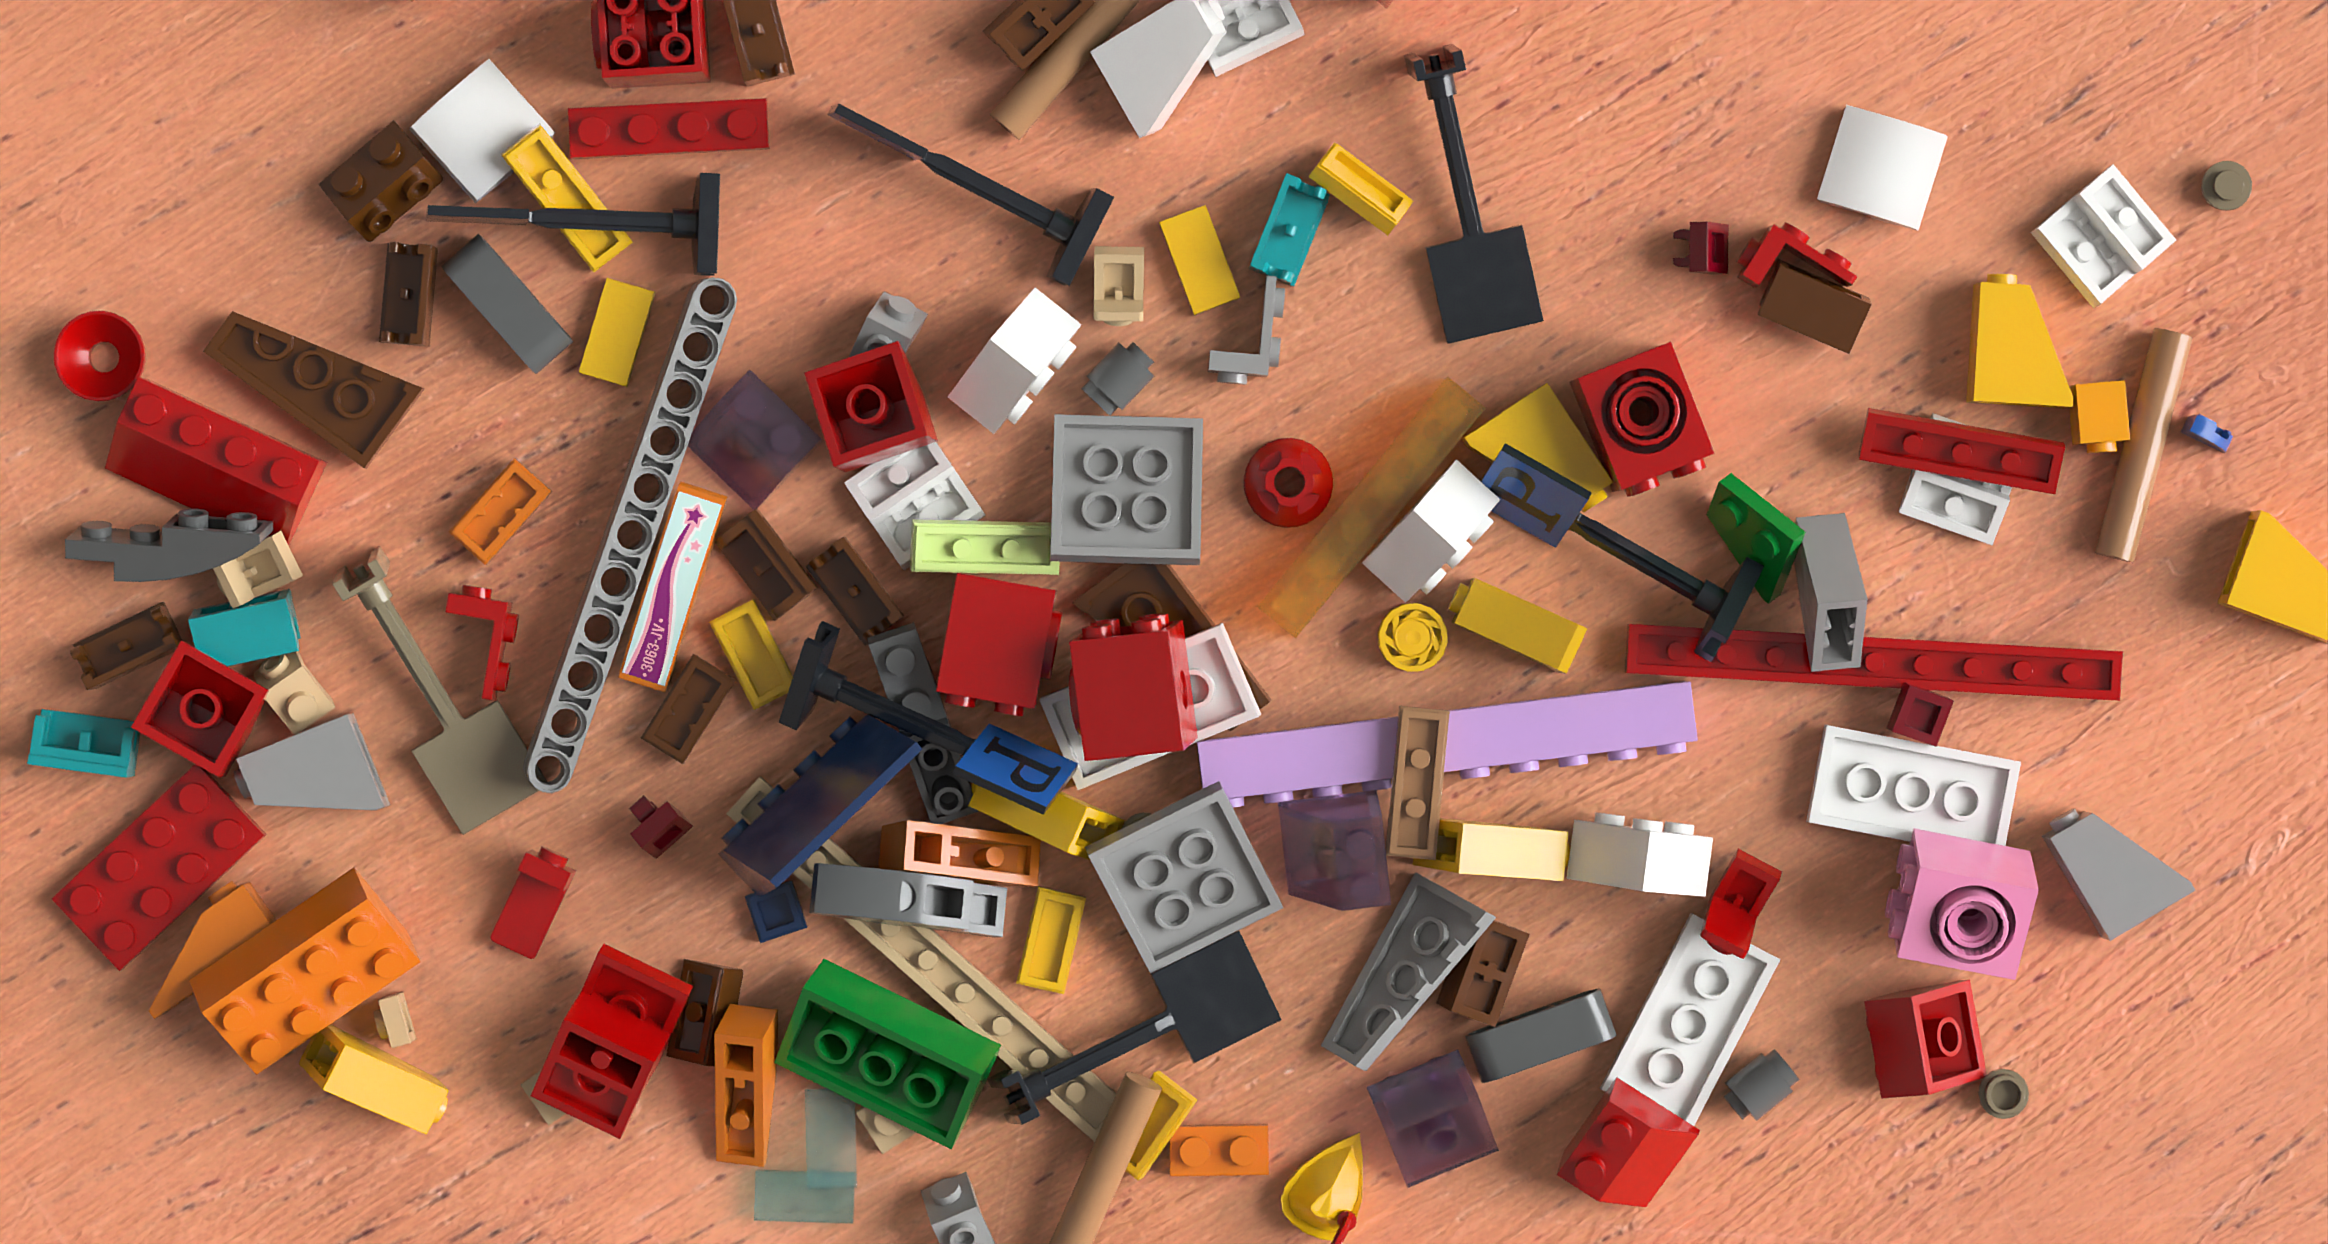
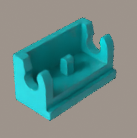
[1248,173,1331,287]
[188,589,301,666]
[27,709,140,778]

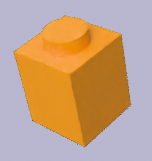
[2069,380,2130,454]

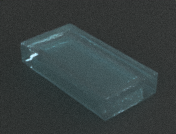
[805,1088,857,1190]
[754,1169,855,1223]

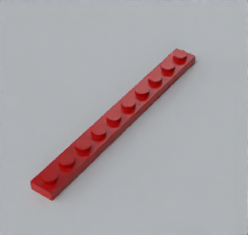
[1625,624,2123,701]

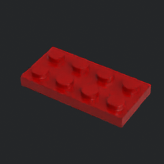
[52,764,267,971]

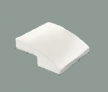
[1207,0,1305,77]
[409,59,555,204]
[1817,105,1948,231]
[2031,164,2176,308]
[1899,413,2012,545]
[844,442,985,570]

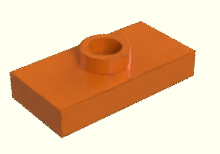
[448,458,553,565]

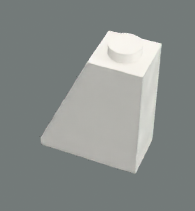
[1090,0,1226,138]

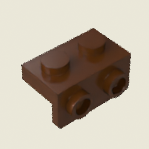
[318,120,443,242]

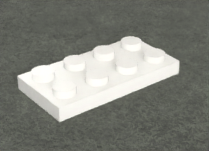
[1039,623,1261,790]
[1806,725,2021,846]
[1600,913,1781,1126]

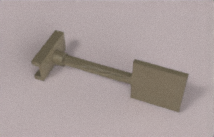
[333,546,547,835]

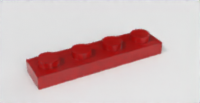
[568,98,770,159]
[1858,408,2065,494]

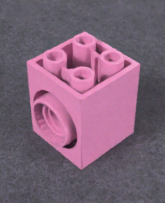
[1885,828,2039,980]

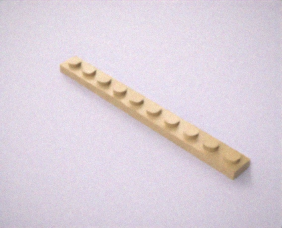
[726,776,1116,1142]

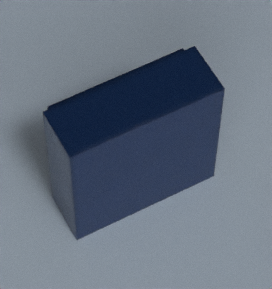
[745,880,808,943]

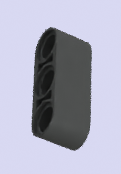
[441,233,573,374]
[1465,988,1617,1083]

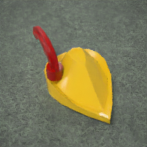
[1280,1132,1363,1244]

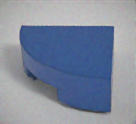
[2181,414,2233,453]

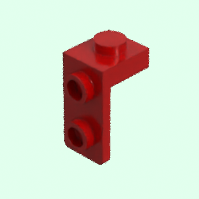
[1737,222,1858,288]
[445,585,519,701]
[490,846,577,959]
[1700,848,1782,959]

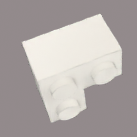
[948,288,1082,434]
[1362,459,1500,603]
[1567,812,1713,897]

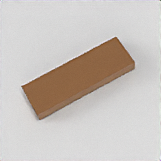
[1385,706,1450,860]

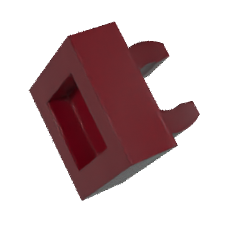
[1673,222,1729,274]
[1886,682,1954,747]
[629,795,693,859]

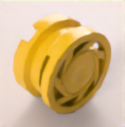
[1377,603,1448,672]

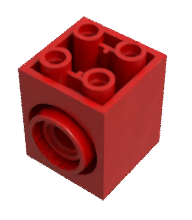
[591,0,711,89]
[1570,342,1715,497]
[936,573,1062,717]
[1069,613,1198,761]

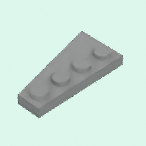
[1321,872,1496,1071]

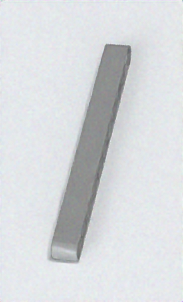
[523,277,737,793]

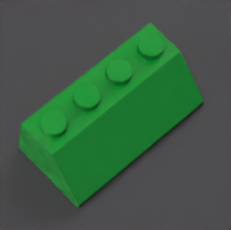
[774,959,1001,1150]

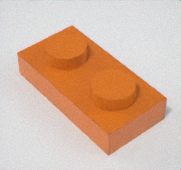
[1169,1124,1269,1176]

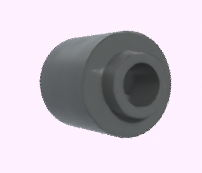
[1082,342,1154,416]
[1724,1049,1799,1121]

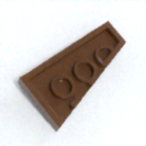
[203,311,424,469]
[1072,563,1271,731]

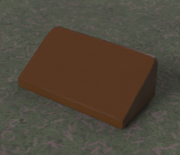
[666,959,743,1066]

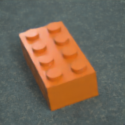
[189,867,421,1075]

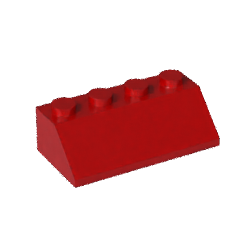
[105,377,328,546]

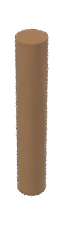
[990,0,1140,140]
[2095,328,2193,563]
[1049,1072,1162,1244]

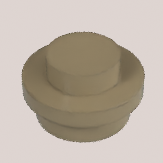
[2201,161,2252,211]
[1978,1069,2029,1119]

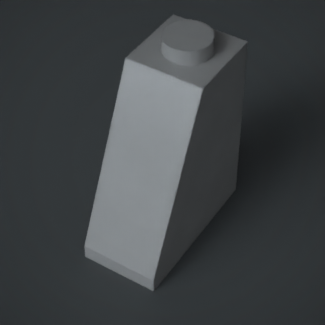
[1794,513,1868,672]
[234,713,390,810]
[2042,809,2195,941]

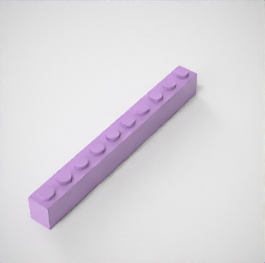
[1196,681,1698,808]

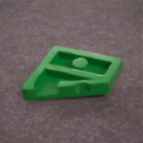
[1706,473,1806,604]

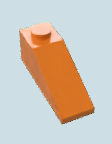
[879,820,1041,887]
[149,881,276,1019]
[714,1004,778,1167]

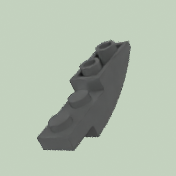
[65,509,273,582]
[867,622,979,824]
[809,863,1007,938]

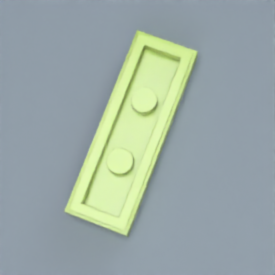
[910,519,1060,575]

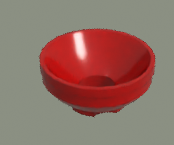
[54,311,146,402]
[1243,438,1333,528]

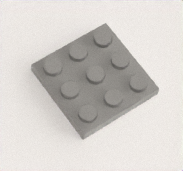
[1050,414,1203,565]
[1085,781,1283,974]

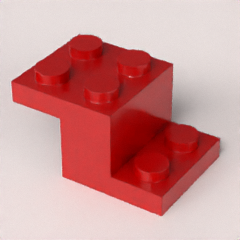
[530,944,693,1139]

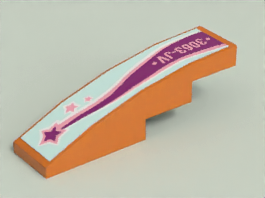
[618,481,728,693]

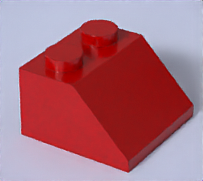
[804,341,938,472]
[131,640,269,777]
[1864,980,1987,1099]
[1557,1077,1700,1207]

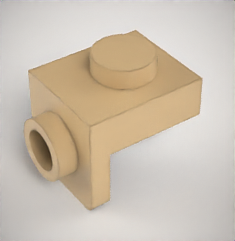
[1093,246,1144,326]
[213,531,303,608]
[253,651,336,735]

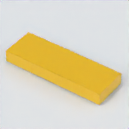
[501,124,633,272]

